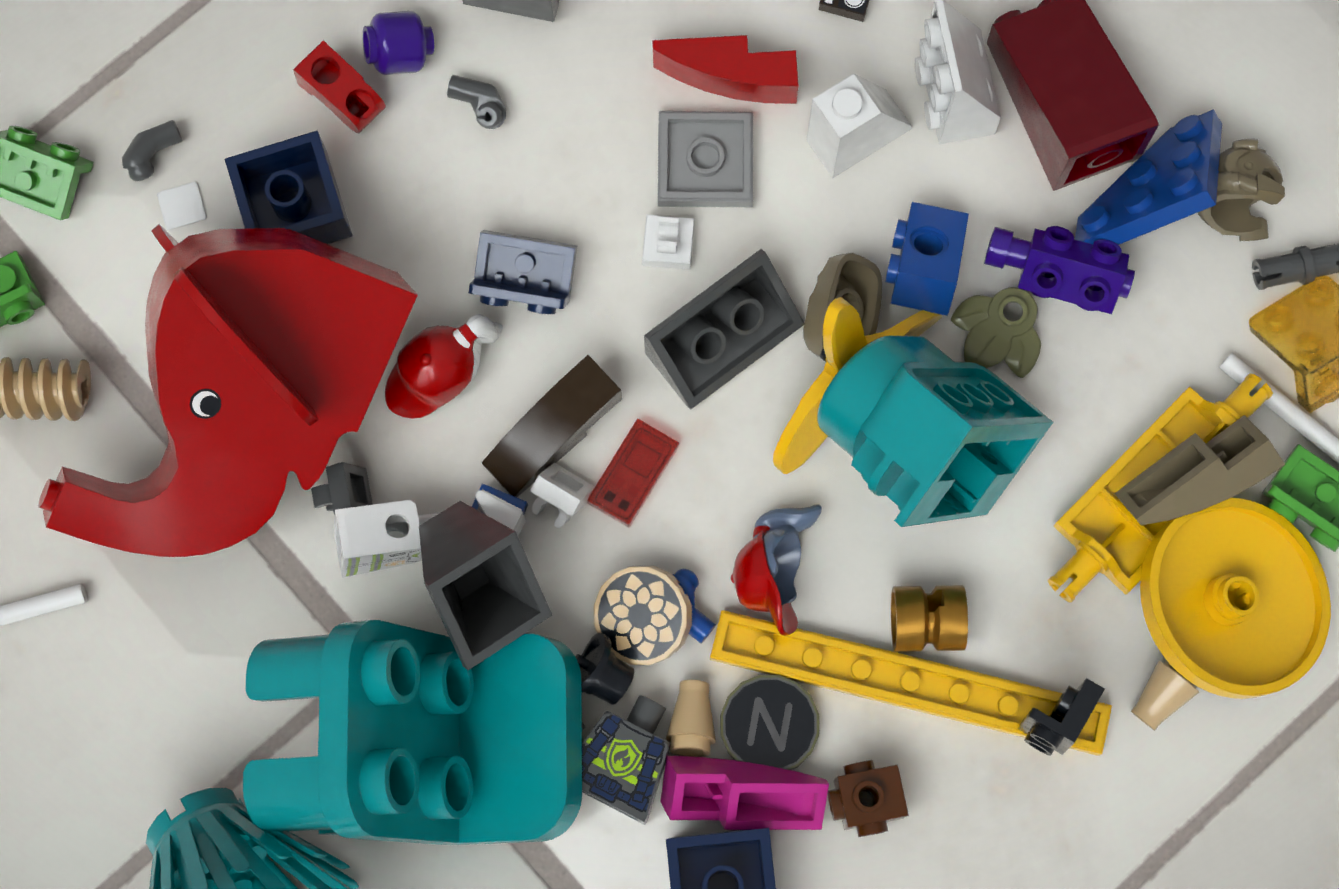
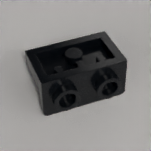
[1018,678,1105,756]

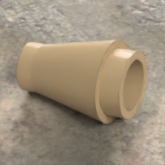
[1131,660,1199,731]
[666,680,716,757]

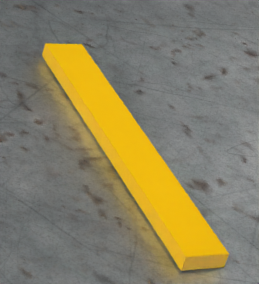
[710,610,1112,756]

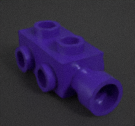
[984,226,1135,314]

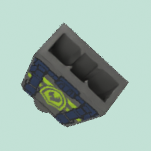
[582,695,670,825]

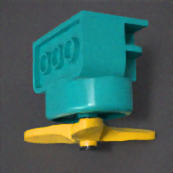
[773,297,1054,527]

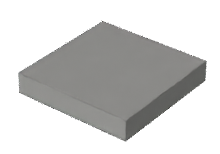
[658,111,753,207]

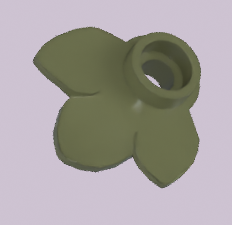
[951,287,1041,378]

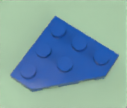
[1075,109,1222,245]

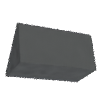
[644,249,805,409]

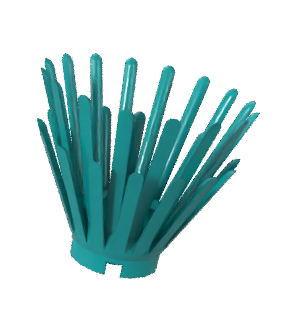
[146,788,359,889]

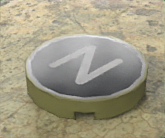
[720,675,819,770]

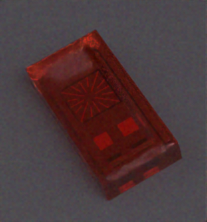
[587,418,679,528]

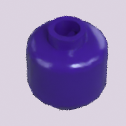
[362,11,434,75]

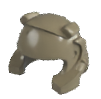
[1198,139,1285,241]

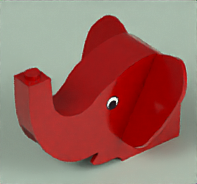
[38,224,418,557]

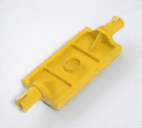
[1048,373,1273,603]

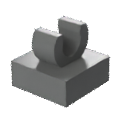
[311,462,373,515]

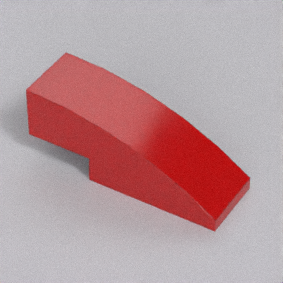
[652,35,799,104]

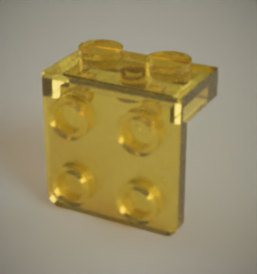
[1249,276,1339,413]

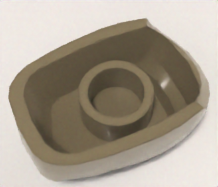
[803,253,882,357]

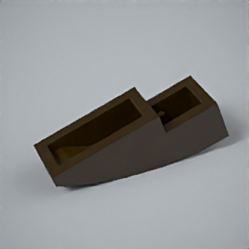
[482,355,622,497]

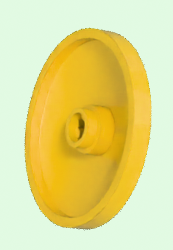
[1140,498,1331,699]

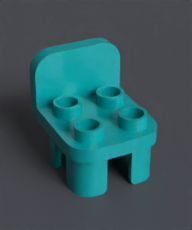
[243,620,582,845]

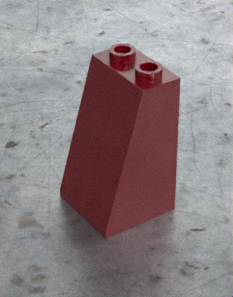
[987,0,1159,191]

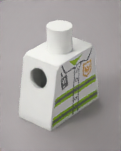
[333,500,441,578]

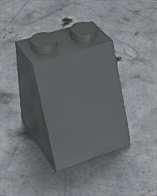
[419,501,553,670]

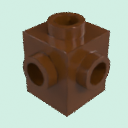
[828,760,909,837]

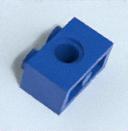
[885,202,969,316]

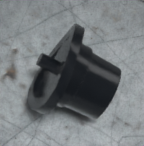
[575,633,634,705]

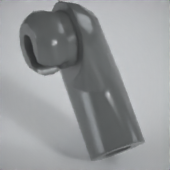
[447,75,506,129]
[122,120,182,181]

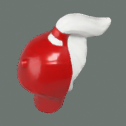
[385,314,503,419]

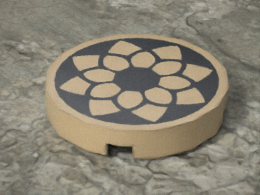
[594,566,692,665]

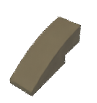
[1114,415,1285,525]

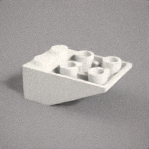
[915,0,1001,144]

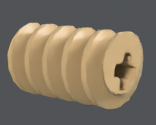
[0,357,91,421]

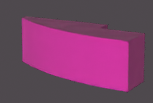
[660,756,829,830]

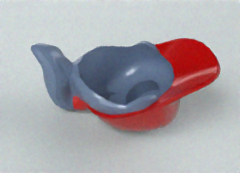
[731,505,822,636]

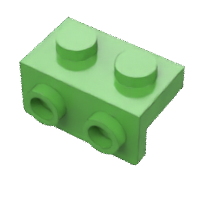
[1262,444,1339,552]

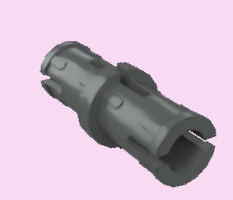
[1252,243,1339,290]

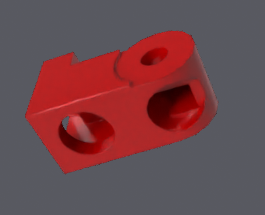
[293,40,386,134]

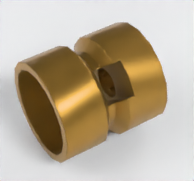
[891,585,968,652]

